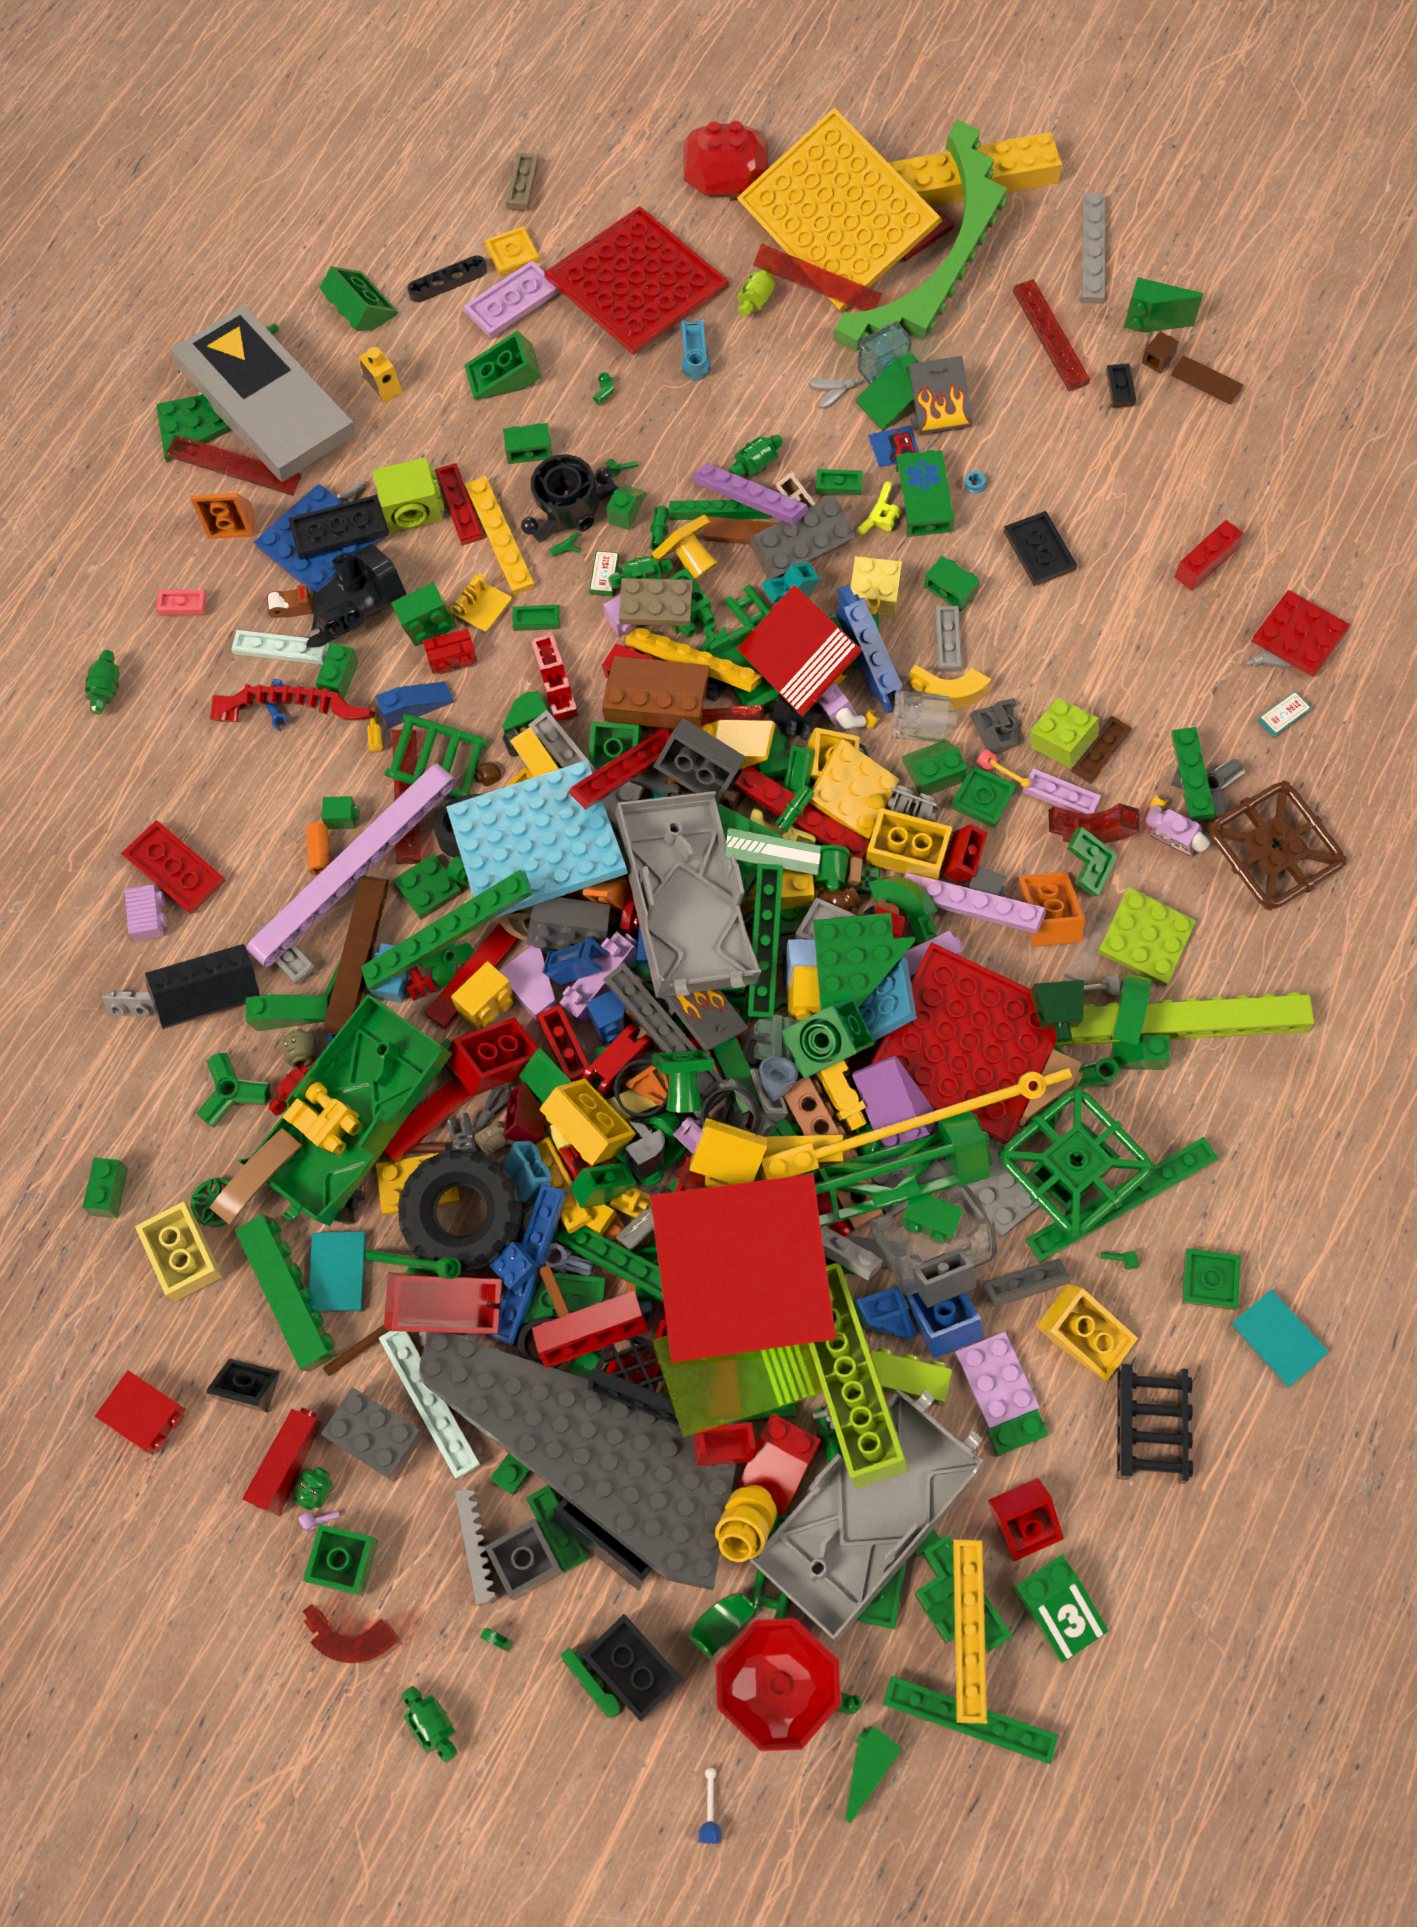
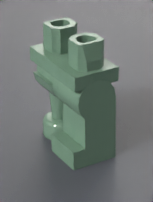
[754,1015,802,1063]

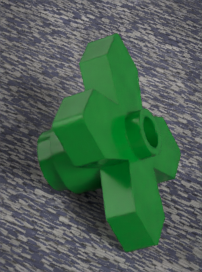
[418,940,476,988]

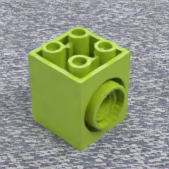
[372,457,445,534]

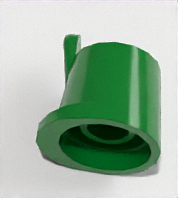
[813,845,850,892]

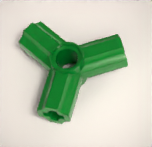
[195,1052,271,1128]

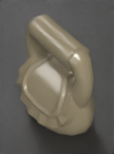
[474,1121,515,1166]

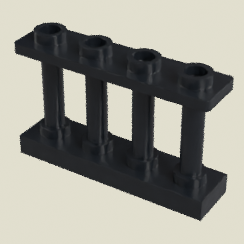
[1117,1364,1193,1484]

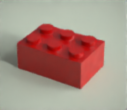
[447,1016,538,1097]

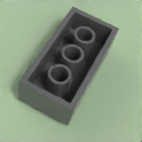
[749,495,856,579]

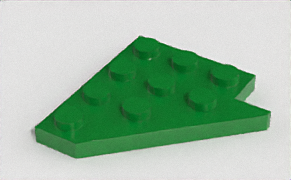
[813,913,915,1011]

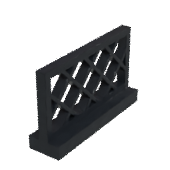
[588,1335,715,1431]

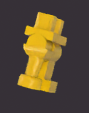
[816,1060,867,1132]
[282,1082,363,1156]

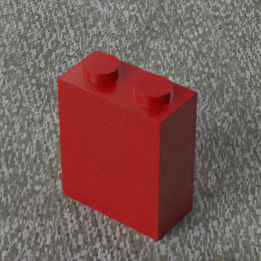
[94,1370,186,1455]

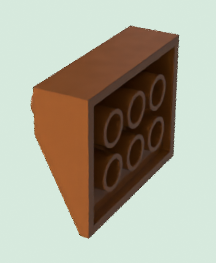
[602,656,710,729]

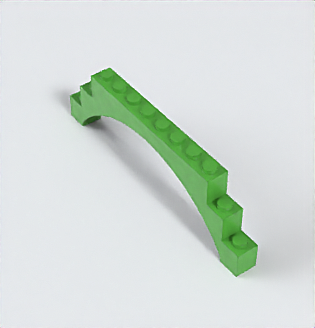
[833,119,1008,352]

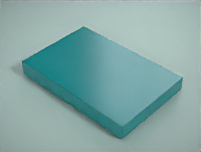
[309,1232,366,1313]
[1230,1289,1329,1388]

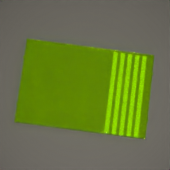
[652,1336,824,1438]

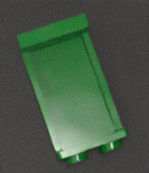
[709,625,780,721]

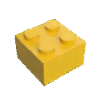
[451,961,515,1030]

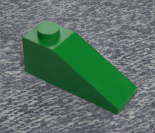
[246,994,329,1031]
[845,1726,902,1824]

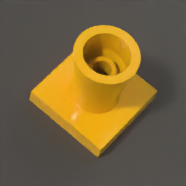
[651,514,718,580]

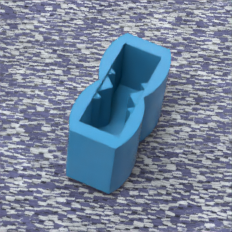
[503,1141,552,1203]

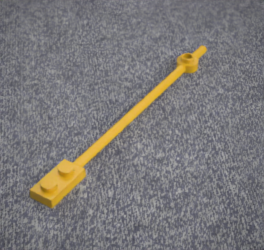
[761,1068,1072,1180]

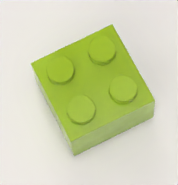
[1030,697,1099,769]

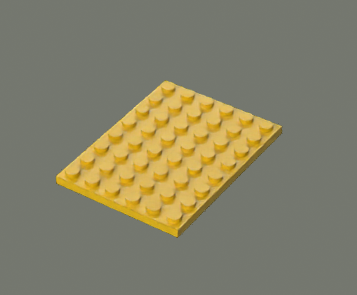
[737,107,942,313]

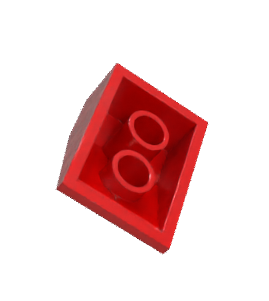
[735,1413,823,1517]

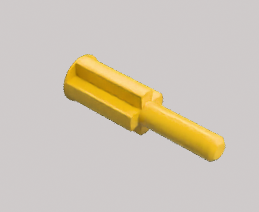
[367,708,383,752]

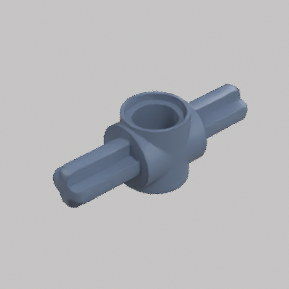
[520,1240,594,1276]

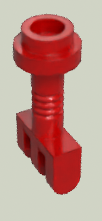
[406,965,436,1001]

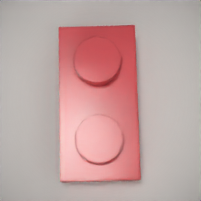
[156,590,207,615]

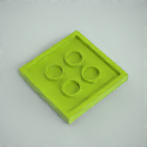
[1097,887,1196,987]

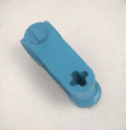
[681,318,711,381]

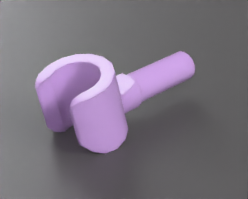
[298,1511,340,1532]

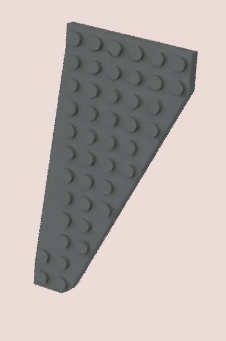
[419,1332,736,1590]

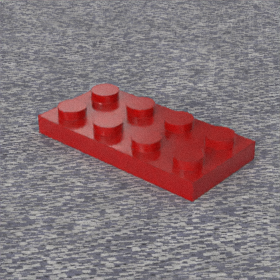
[121,820,226,915]

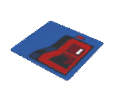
[868,425,919,467]

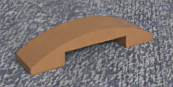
[210,1128,302,1225]

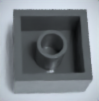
[485,1518,563,1601]

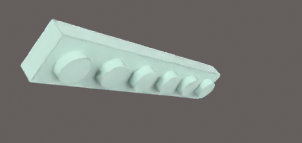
[379,1331,481,1480]

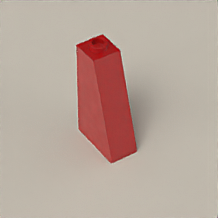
[242,1407,322,1516]

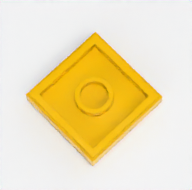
[484,226,540,277]

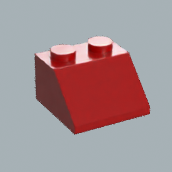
[988,1478,1064,1562]

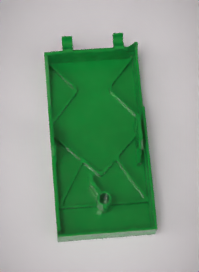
[238,994,452,1226]

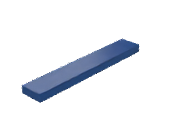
[490,1183,568,1346]

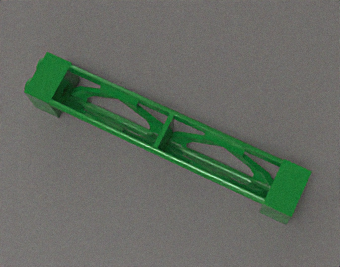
[689,1111,992,1227]

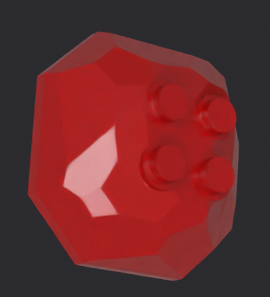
[683,121,769,196]
[716,1618,841,1751]

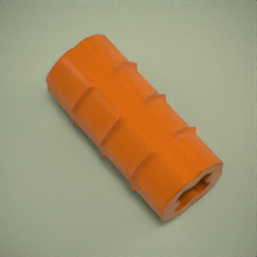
[306,822,331,876]

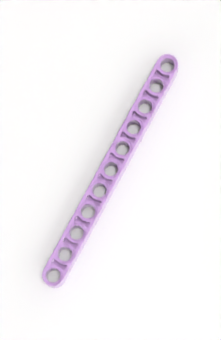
[246,764,456,967]

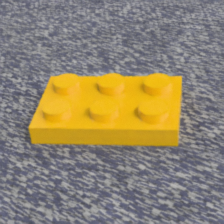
[376,1153,461,1216]

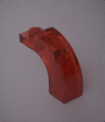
[1048,803,1140,844]
[303,1604,403,1665]

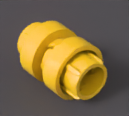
[715,1485,777,1562]

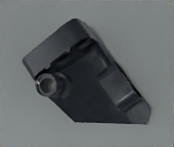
[306,543,407,648]

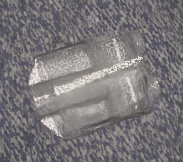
[892,691,958,743]

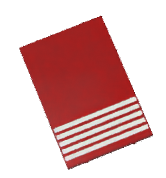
[737,585,863,717]

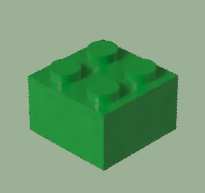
[391,582,457,647]
[303,1524,379,1597]

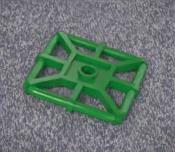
[998,1087,1154,1237]

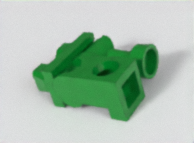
[668,568,715,639]

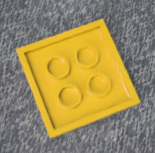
[809,739,900,840]

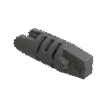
[446,1113,477,1151]

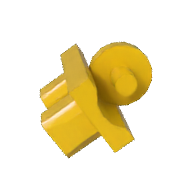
[609,1188,651,1218]

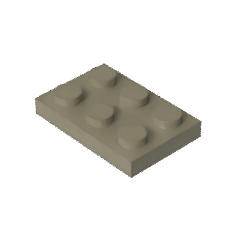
[619,578,693,626]

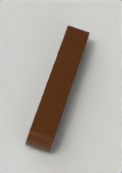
[324,875,389,1035]

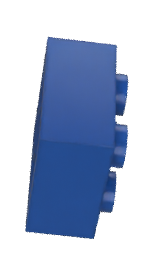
[490,1242,539,1291]

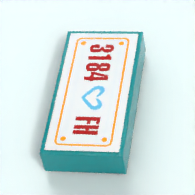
[1258,691,1311,738]

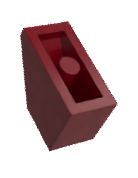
[503,1082,546,1144]

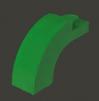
[869,876,938,945]

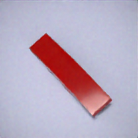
[531,634,578,721]

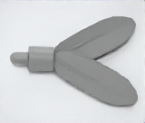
[811,378,859,408]
[1246,649,1293,668]

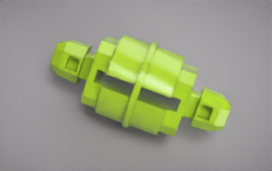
[737,266,775,317]

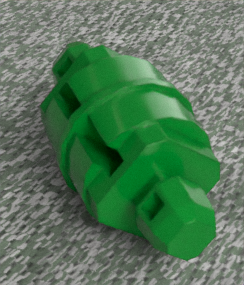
[729,434,783,477]
[608,556,673,588]
[85,650,120,715]
[402,1686,458,1763]

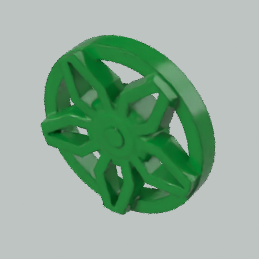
[191,1178,230,1227]

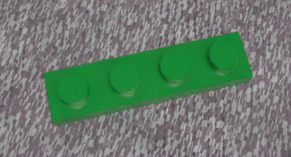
[1171,727,1215,821]

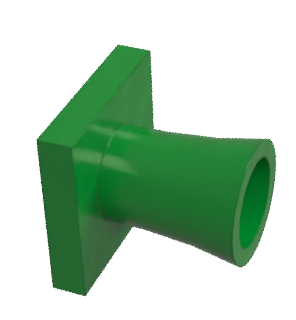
[652,1050,714,1112]

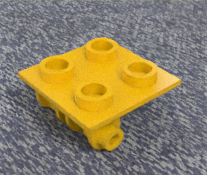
[449,573,513,633]

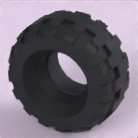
[398,1149,522,1273]

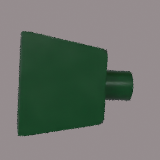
[1030,980,1084,1042]

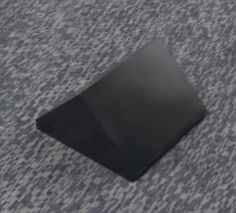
[207,1358,280,1413]

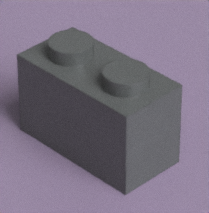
[913,1248,976,1308]

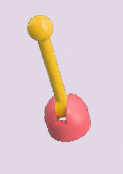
[977,749,1031,788]

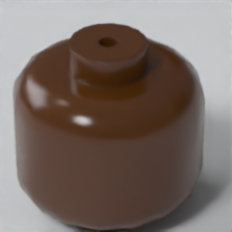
[475,761,501,787]

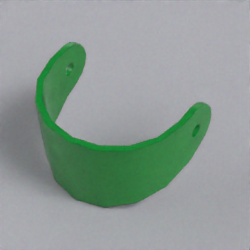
[689,1593,756,1659]

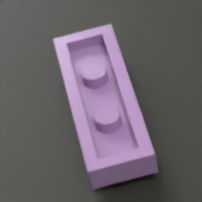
[1023,768,1101,820]

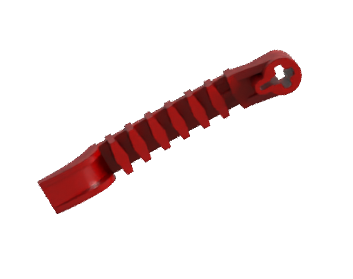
[210,684,376,722]

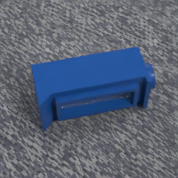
[542,935,607,985]

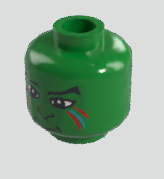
[292,1466,334,1511]

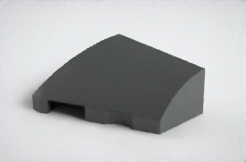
[970,698,1018,755]

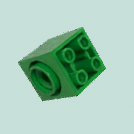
[781,997,875,1079]

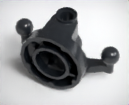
[521,454,619,543]

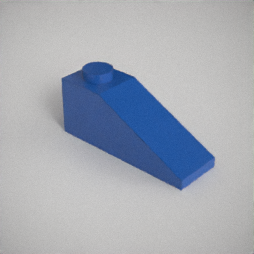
[375,681,454,729]

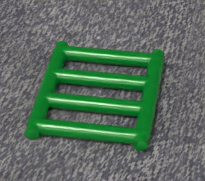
[384,713,489,798]

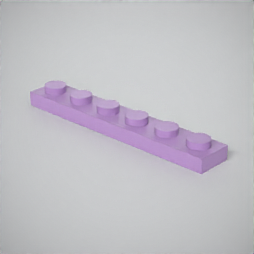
[903,872,1046,934]

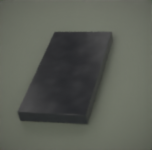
[288,494,389,560]

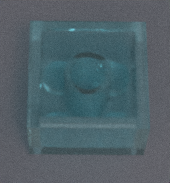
[857,321,912,385]

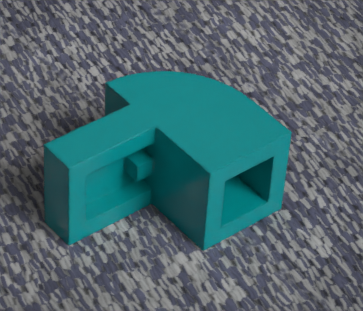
[762,562,820,603]

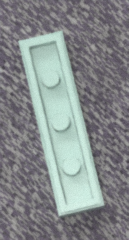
[231,630,329,665]

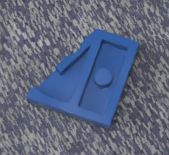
[853,1286,917,1339]

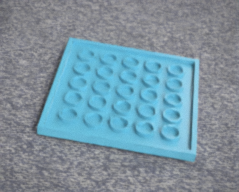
[446,760,628,919]

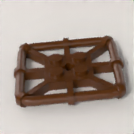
[1207,780,1347,911]

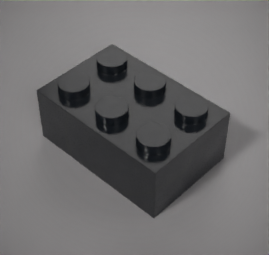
[582,1614,684,1723]

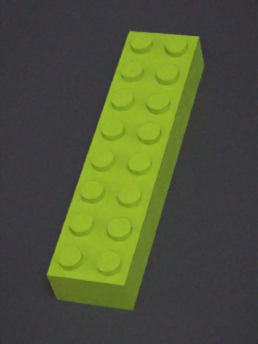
[808,1262,909,1489]

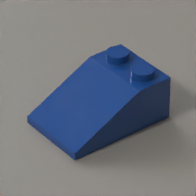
[898,1274,983,1358]

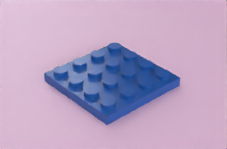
[253,483,384,594]

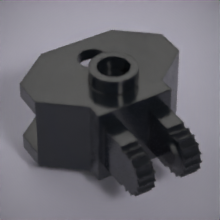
[769,694,823,740]

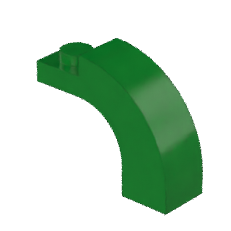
[1111,973,1151,1045]

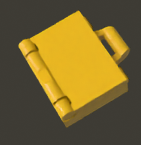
[689,1118,767,1187]

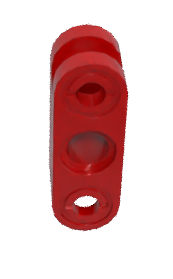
[582,1023,654,1097]

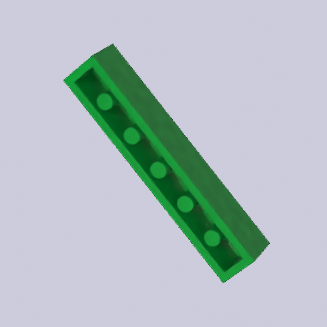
[748,863,783,1019]
[235,1214,337,1372]

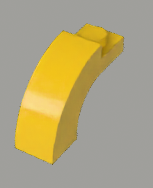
[909,664,991,709]

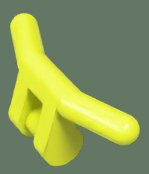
[856,481,902,536]

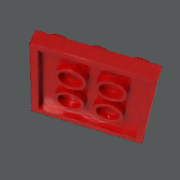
[1251,590,1350,677]

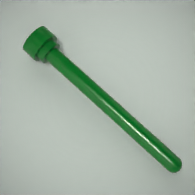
[364,1250,461,1280]

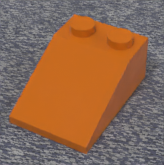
[190,493,255,539]
[1018,872,1085,947]

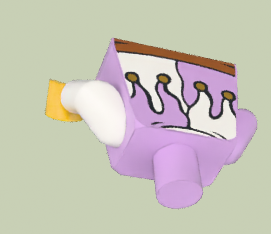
[816,674,880,733]
[1146,794,1213,857]

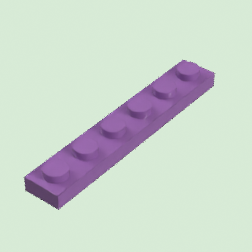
[692,463,809,525]

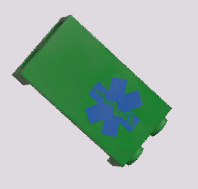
[895,450,954,537]

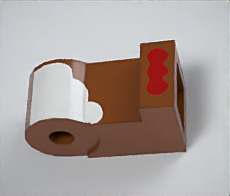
[266,584,312,618]

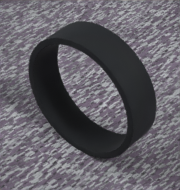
[614,1059,669,1119]
[701,1087,761,1134]

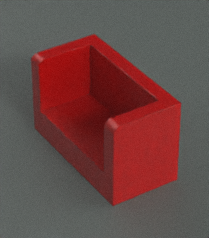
[693,1422,756,1467]

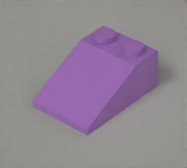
[852,1056,935,1148]

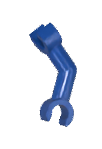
[266,678,290,731]

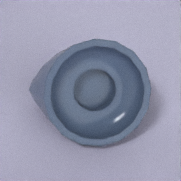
[760,1056,798,1102]

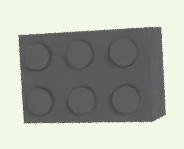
[653,718,746,804]
[526,897,610,950]
[321,1387,424,1482]

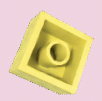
[851,556,902,617]

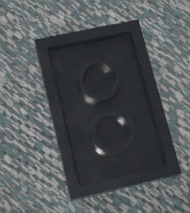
[1003,511,1077,586]

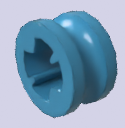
[965,471,986,494]

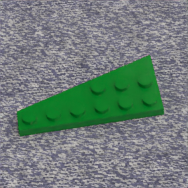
[156,394,232,463]

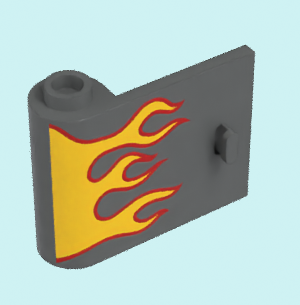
[908,356,972,435]
[655,989,749,1052]

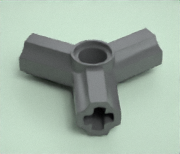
[1171,758,1245,823]

